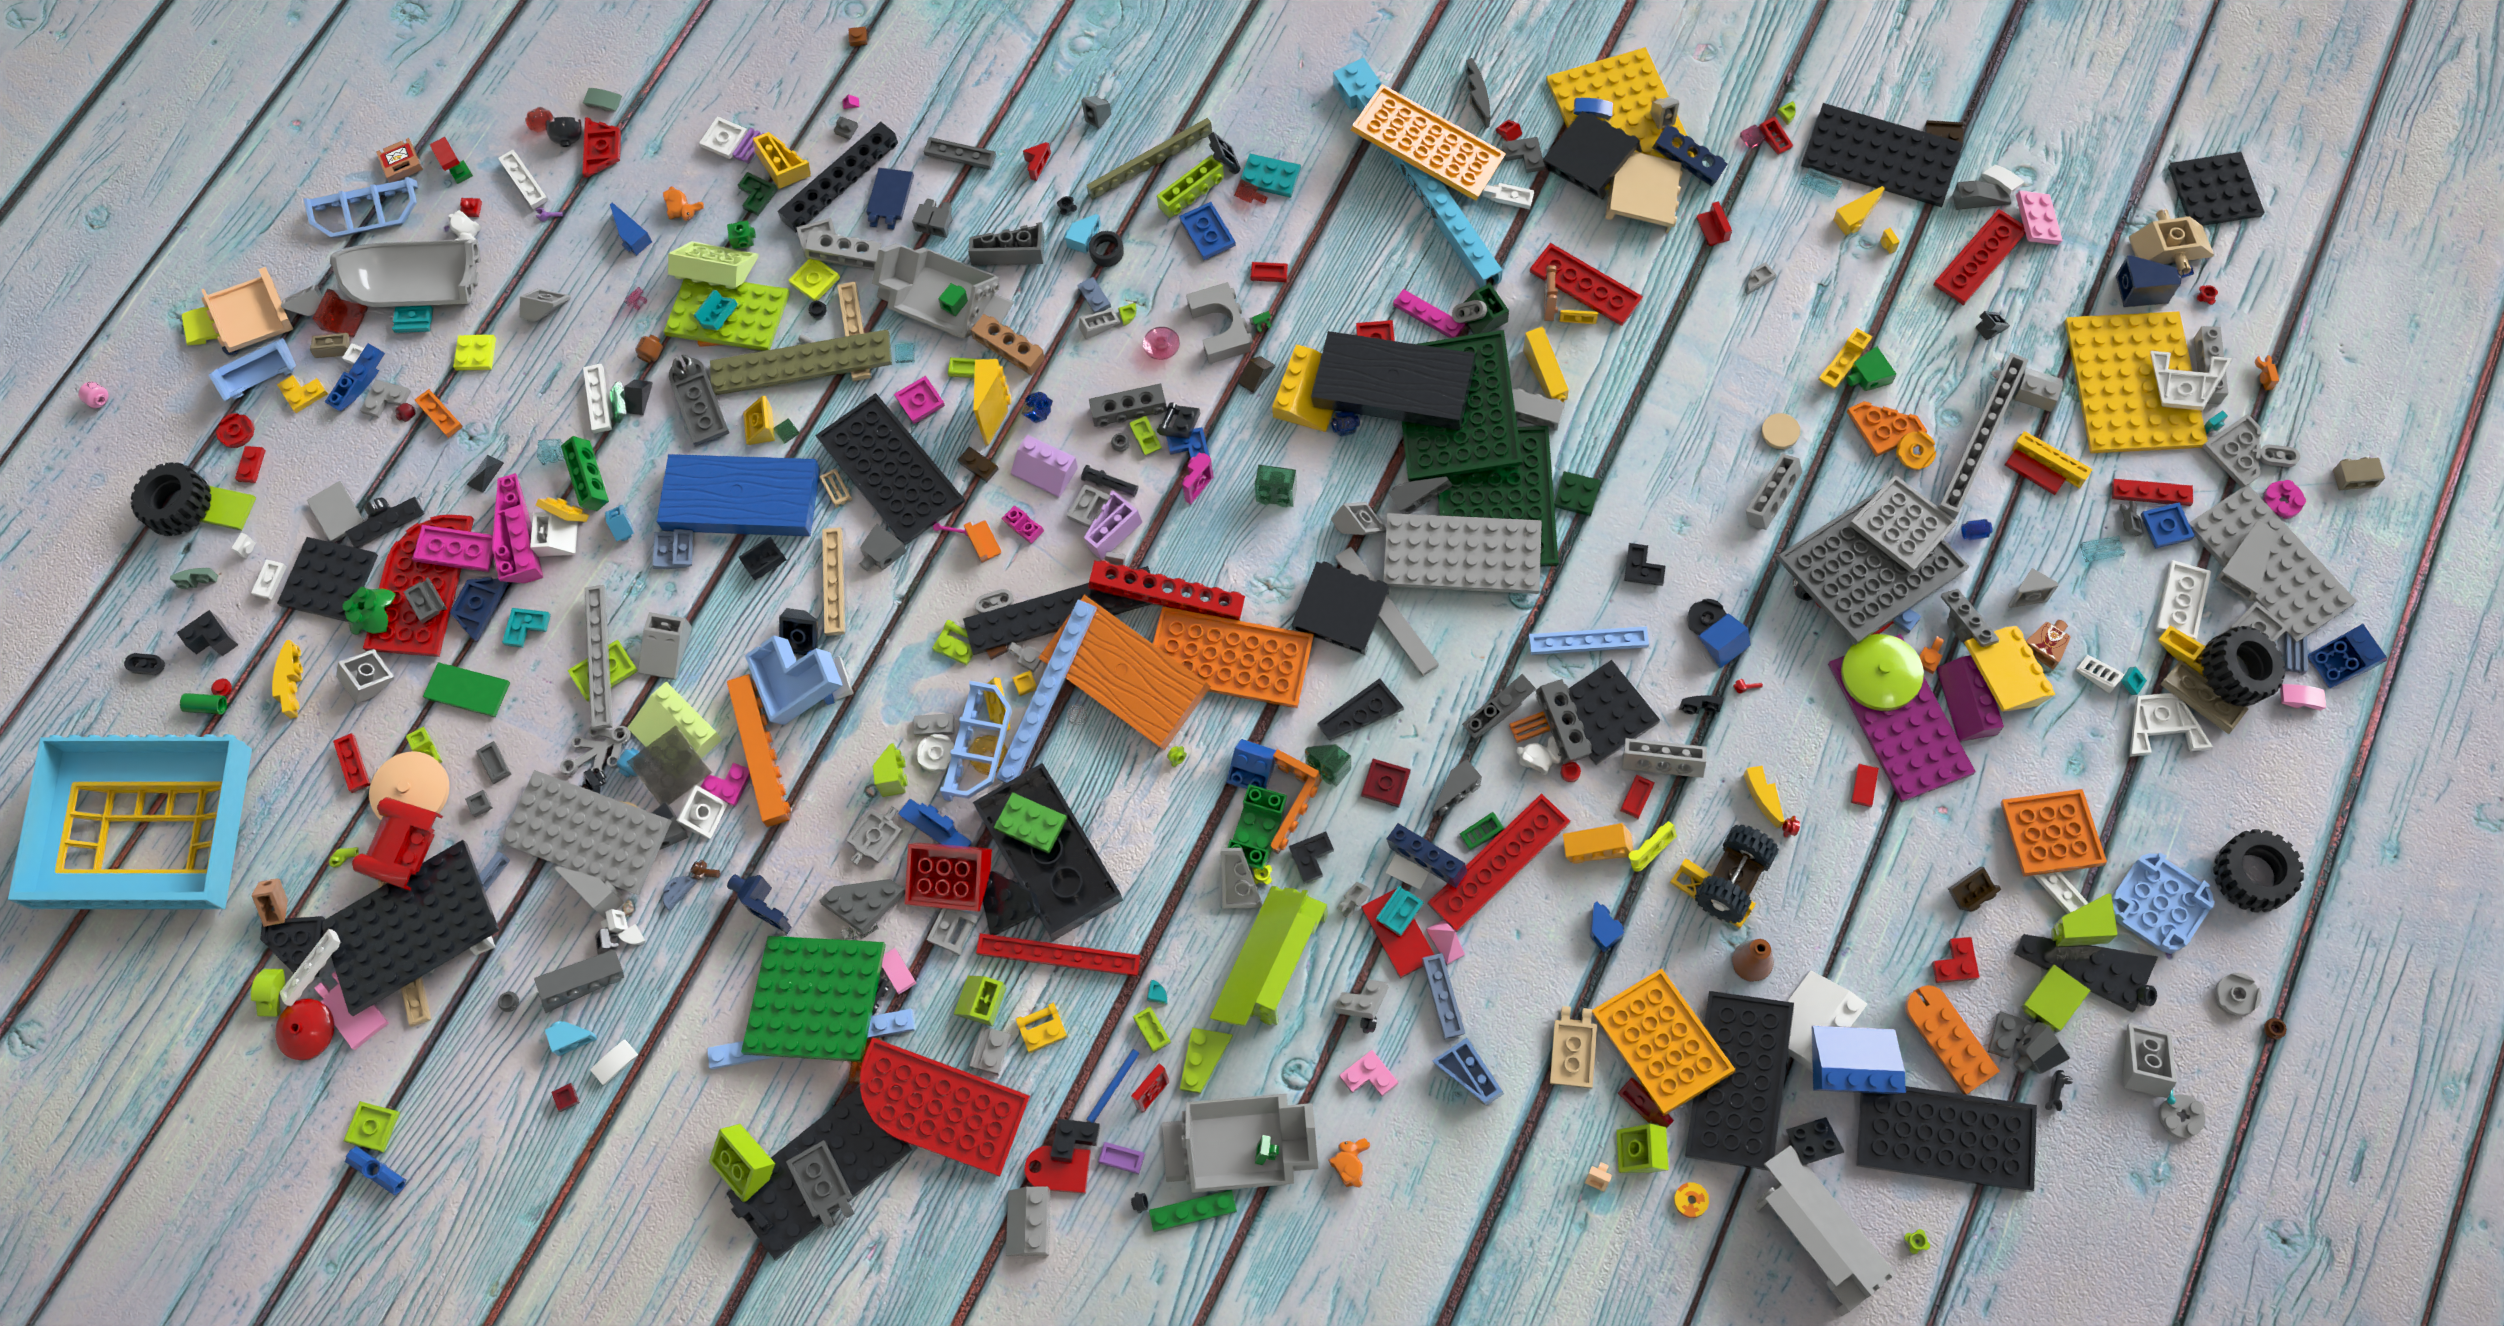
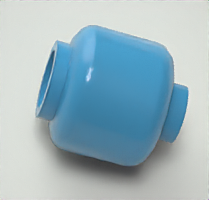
[616,748,646,778]

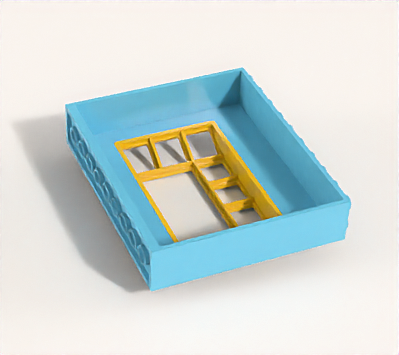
[8,734,252,909]

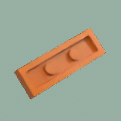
[415,389,463,438]

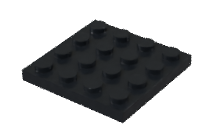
[2168,152,2265,226]
[277,537,378,622]
[1554,660,1660,765]

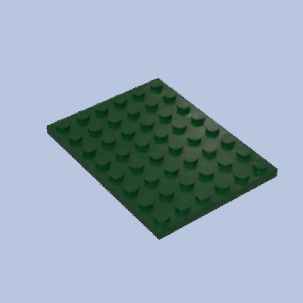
[1402,330,1523,482]
[1438,426,1559,567]

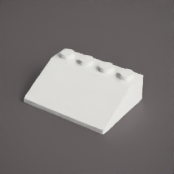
[1787,971,1867,1073]

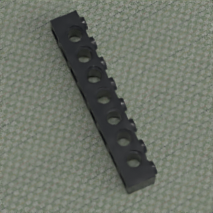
[778,121,898,233]

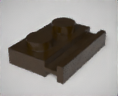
[1925,120,1963,143]

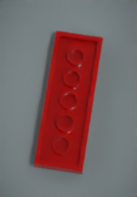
[1933,209,2026,305]
[1530,243,1643,326]

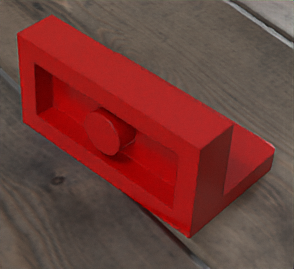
[1696,201,1732,246]

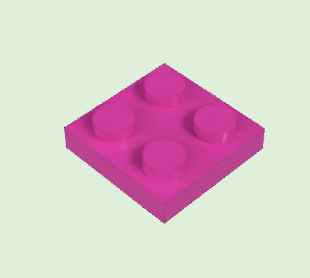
[894,376,945,424]

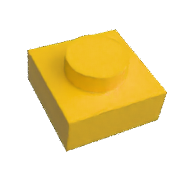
[1880,227,1900,254]

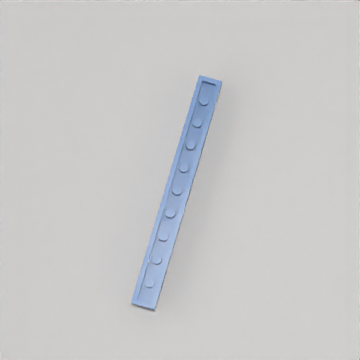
[996,599,1097,783]
[707,1009,915,1070]

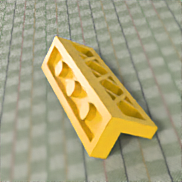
[2012,431,2093,489]
[1670,858,1756,929]

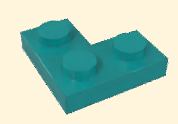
[502,608,551,648]

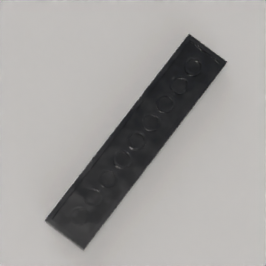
[963,566,1153,655]

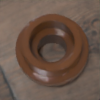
[2264,1018,2287,1040]

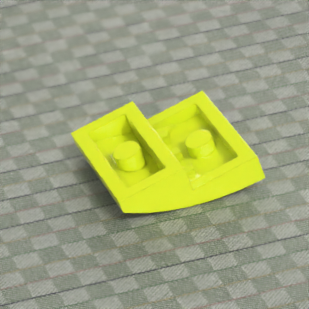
[182,307,220,346]

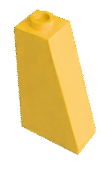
[1523,326,1569,403]

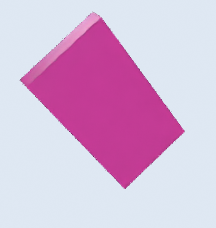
[412,525,494,572]

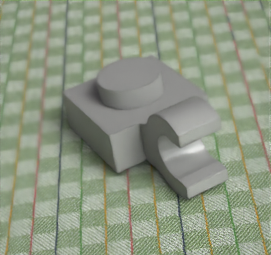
[1008,642,1042,672]
[1337,882,1372,918]

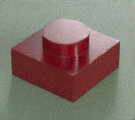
[551,1083,580,1112]

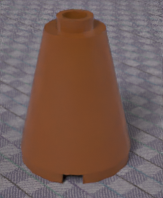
[1732,939,1774,982]

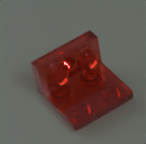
[313,289,368,337]

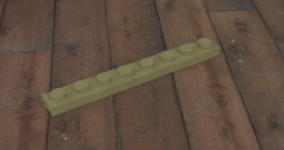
[1086,117,1212,200]

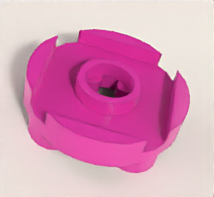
[2263,480,2306,519]

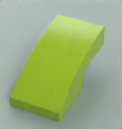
[1129,416,1162,456]
[406,726,443,763]

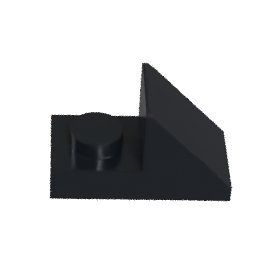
[1975,311,2010,340]

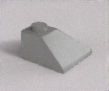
[281,284,327,317]
[519,288,571,322]
[1331,502,1386,535]

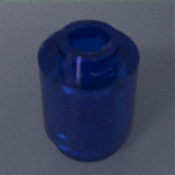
[1961,519,1993,540]

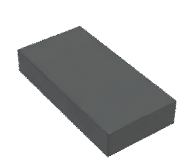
[476,741,512,784]

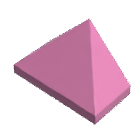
[1426,920,1465,965]

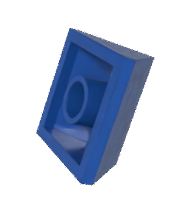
[1698,613,1751,668]

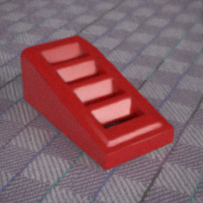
[1757,116,1793,155]

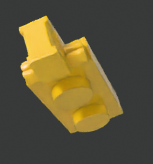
[983,677,1010,732]

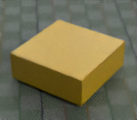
[1012,671,1037,696]

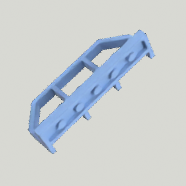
[303,177,418,238]
[940,681,1012,801]

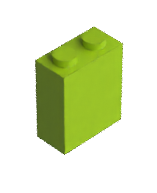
[2021,965,2091,1033]

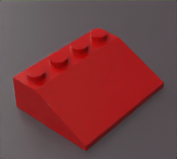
[905,843,992,911]

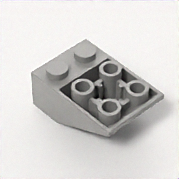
[638,612,692,680]

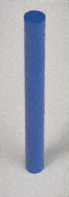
[1086,1049,1140,1123]

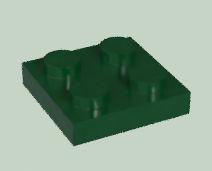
[1554,471,1601,516]

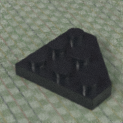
[983,871,1041,935]
[260,916,325,977]

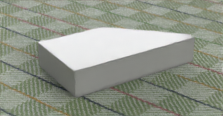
[1746,262,1777,294]

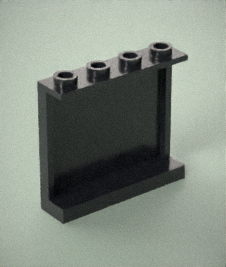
[1543,111,1642,199]
[1292,561,1390,655]

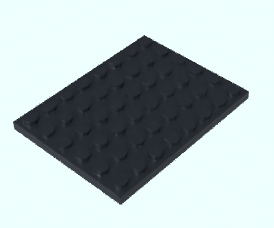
[322,840,500,1016]

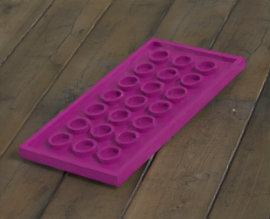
[1828,634,1976,803]

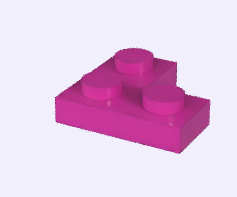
[700,763,751,806]

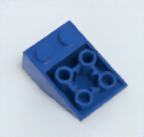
[2308,624,2387,689]

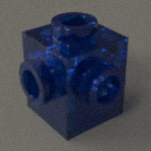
[1021,392,1053,423]

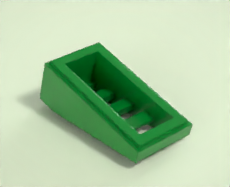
[1459,812,1505,851]

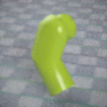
[329,847,359,868]

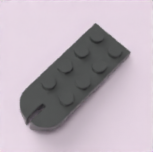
[669,355,730,447]

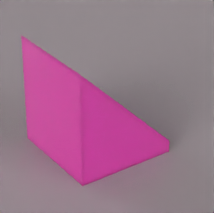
[843,94,860,109]

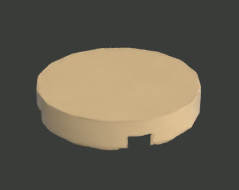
[1761,413,1800,450]

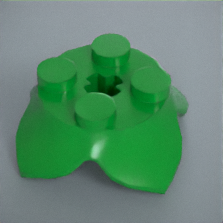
[343,587,395,635]

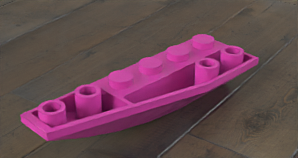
[492,473,543,583]

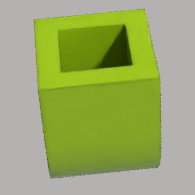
[251,969,286,1017]

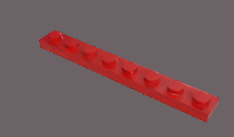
[976,933,1141,977]

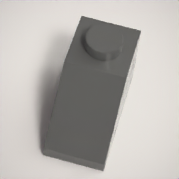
[1081,96,1111,129]

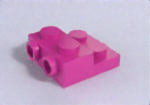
[1182,452,1214,505]

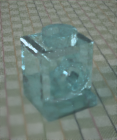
[537,439,565,465]

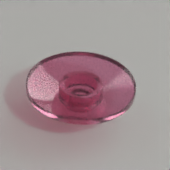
[1143,327,1180,360]

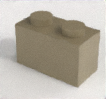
[2333,457,2385,491]

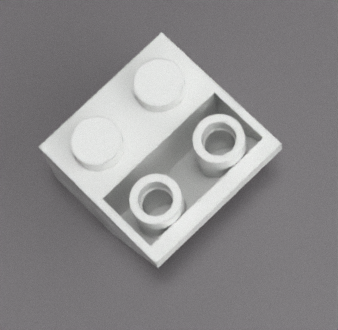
[531,512,578,557]

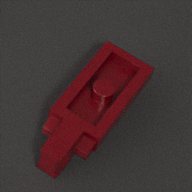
[1618,1077,1674,1129]

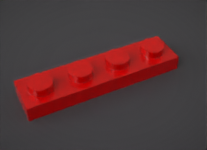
[2112,479,2193,506]

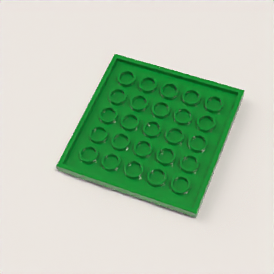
[741,936,886,1062]

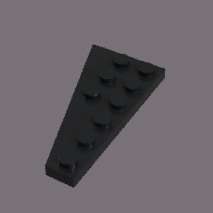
[2013,934,2158,1013]

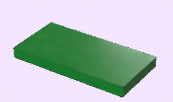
[423,662,510,718]

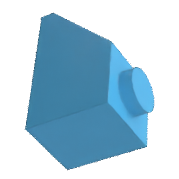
[605,504,634,541]

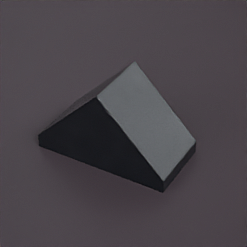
[624,379,653,415]

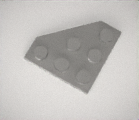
[2202,414,2261,488]

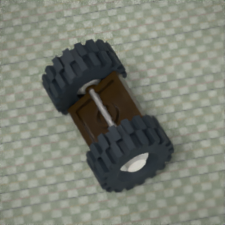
[1695,824,1779,923]

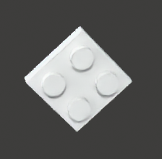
[699,117,748,159]

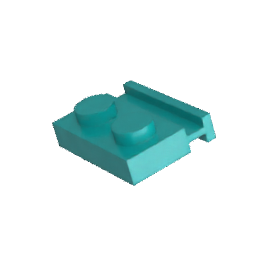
[392,305,433,333]
[1376,886,1424,937]

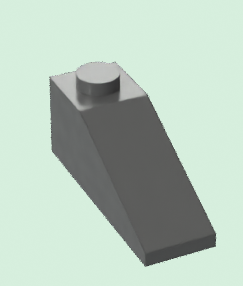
[1952,180,2011,210]
[1389,477,1453,514]

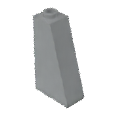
[2215,520,2276,601]

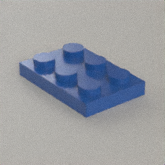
[1179,202,1236,260]

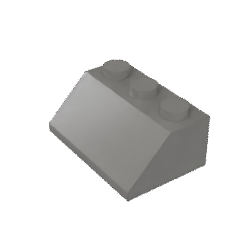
[1006,1187,1051,1256]

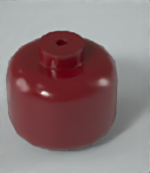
[395,403,416,422]

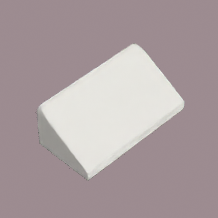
[832,656,853,700]

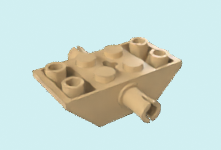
[2129,209,2214,275]

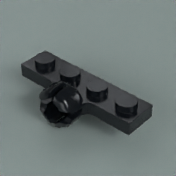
[345,497,425,548]

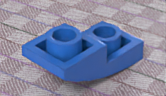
[1573,98,1613,120]

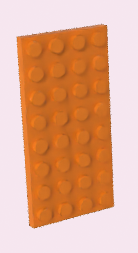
[1153,607,1314,708]

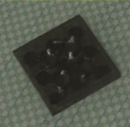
[627,726,713,805]

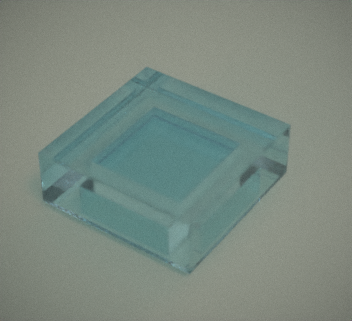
[895,343,915,363]

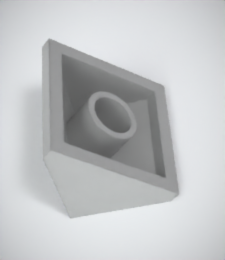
[2008,568,2058,608]

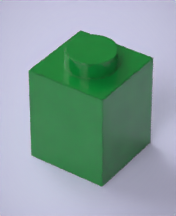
[938,283,968,317]

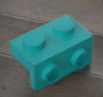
[694,290,738,330]

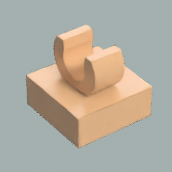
[1585,1162,1612,1192]

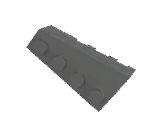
[534,949,624,1013]

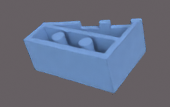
[1432,1038,1504,1105]

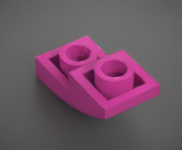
[1002,505,1044,544]

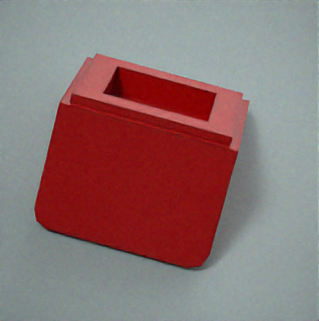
[1495,119,1522,141]

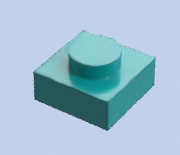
[2204,410,2228,434]
[2121,666,2147,695]

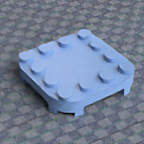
[2112,852,2215,954]

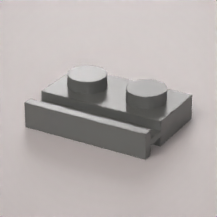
[404,578,447,623]

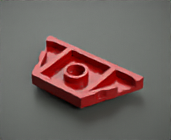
[583,117,621,178]

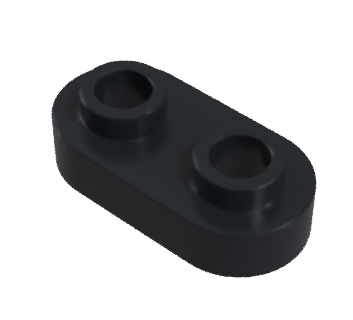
[124,653,165,675]

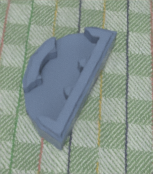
[663,876,698,911]

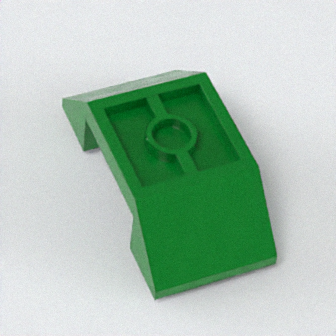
[1227,784,1287,870]

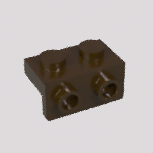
[1948,867,2001,912]

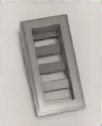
[1078,308,1120,339]

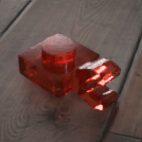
[1234,179,1268,204]

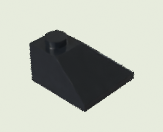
[779,608,818,655]

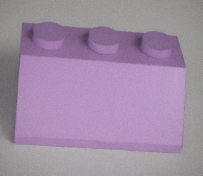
[1011,435,1078,498]

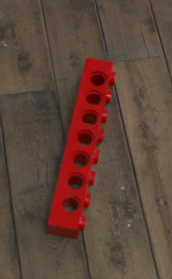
[1089,560,1245,621]

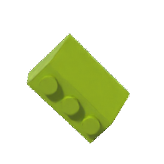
[709,1124,775,1202]

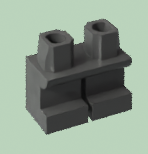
[912,198,953,238]

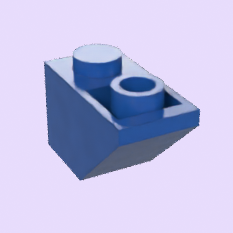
[1590,901,1625,952]

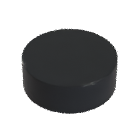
[2137,984,2157,1006]

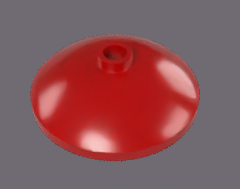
[275,998,334,1061]

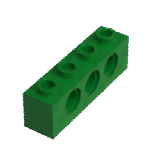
[561,436,609,511]

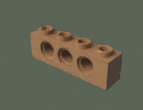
[971,314,1045,376]

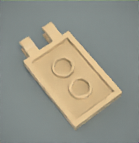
[1550,1006,1597,1088]

